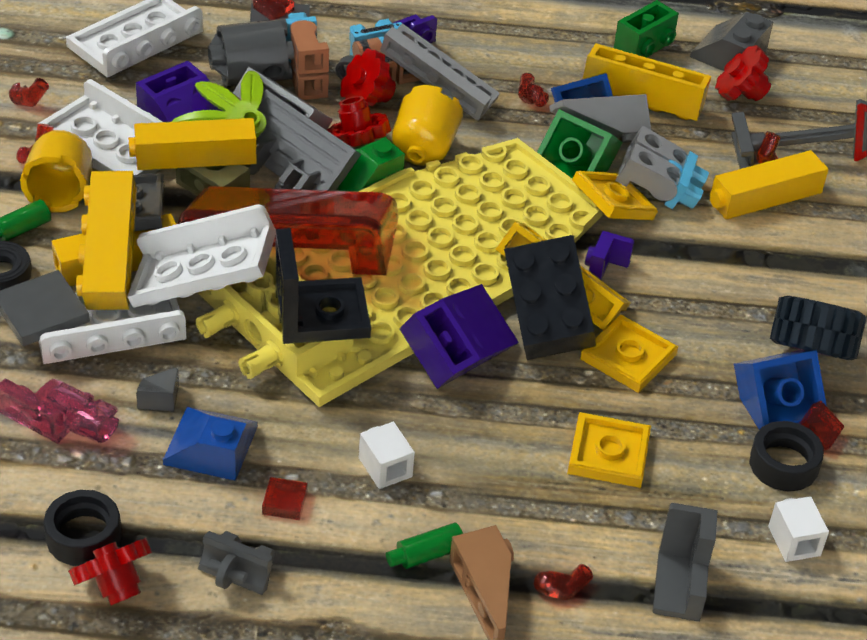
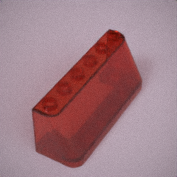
[177,186,399,276]

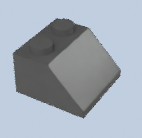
[690,12,773,71]

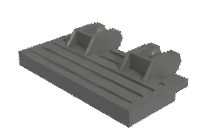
[245,89,361,207]

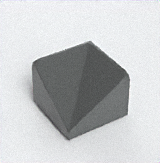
[136,368,179,412]

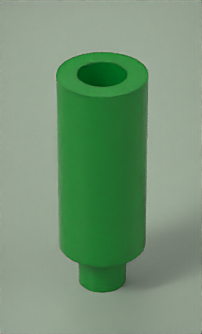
[0,199,51,241]
[386,522,463,569]

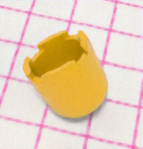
[392,85,463,166]
[20,130,93,213]

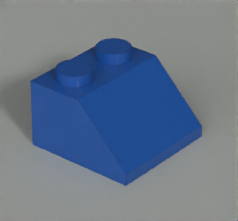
[734,350,829,430]

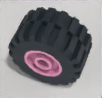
[770,295,867,360]

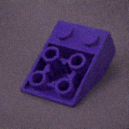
[136,61,222,122]
[399,284,519,389]

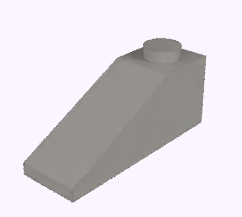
[549,94,651,143]

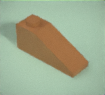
[450,525,514,640]

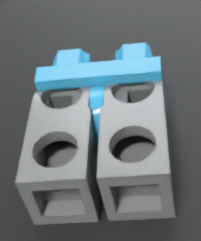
[615,125,709,209]

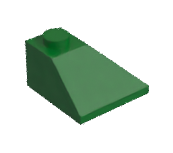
[537,109,623,178]
[335,137,405,199]

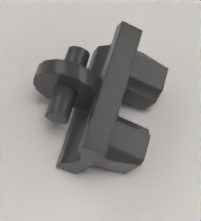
[198,531,275,595]

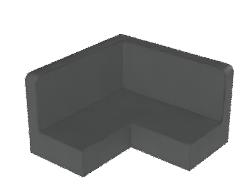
[652,503,718,622]

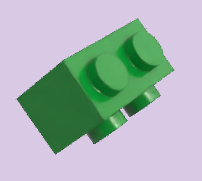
[614,0,679,57]

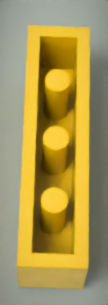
[583,43,711,121]
[76,171,137,310]

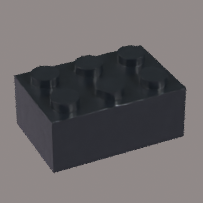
[504,235,596,360]

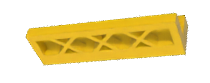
[495,222,631,330]

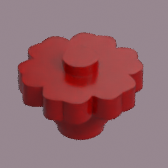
[715,45,771,101]
[340,48,396,106]
[327,96,391,147]
[68,538,152,606]

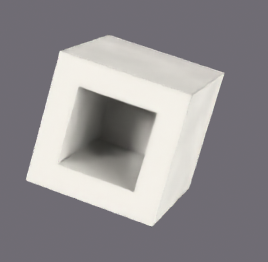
[359,421,415,489]
[768,496,829,562]

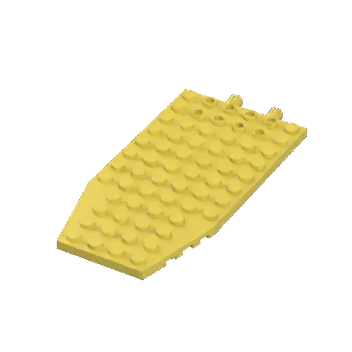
[196,138,604,407]

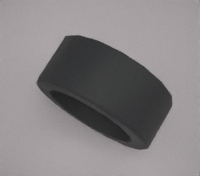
[749,421,824,492]
[43,490,122,566]

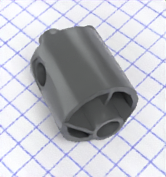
[208,18,294,87]

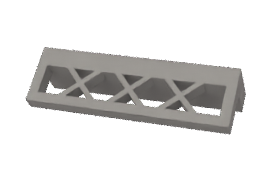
[380,23,500,121]

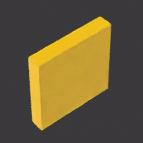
[572,171,658,220]
[580,314,678,393]
[567,412,651,488]

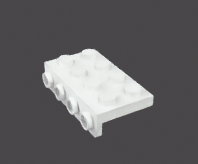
[66,0,203,78]
[38,79,163,175]
[127,204,276,308]
[38,283,186,364]

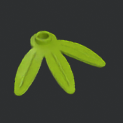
[171,71,266,138]

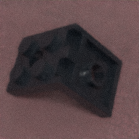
[275,228,371,344]

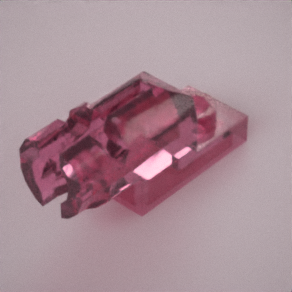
[0,378,119,444]

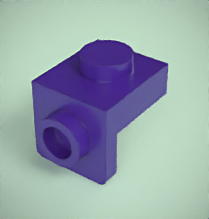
[392,14,437,43]
[585,231,634,280]

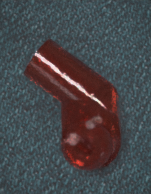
[518,73,549,107]

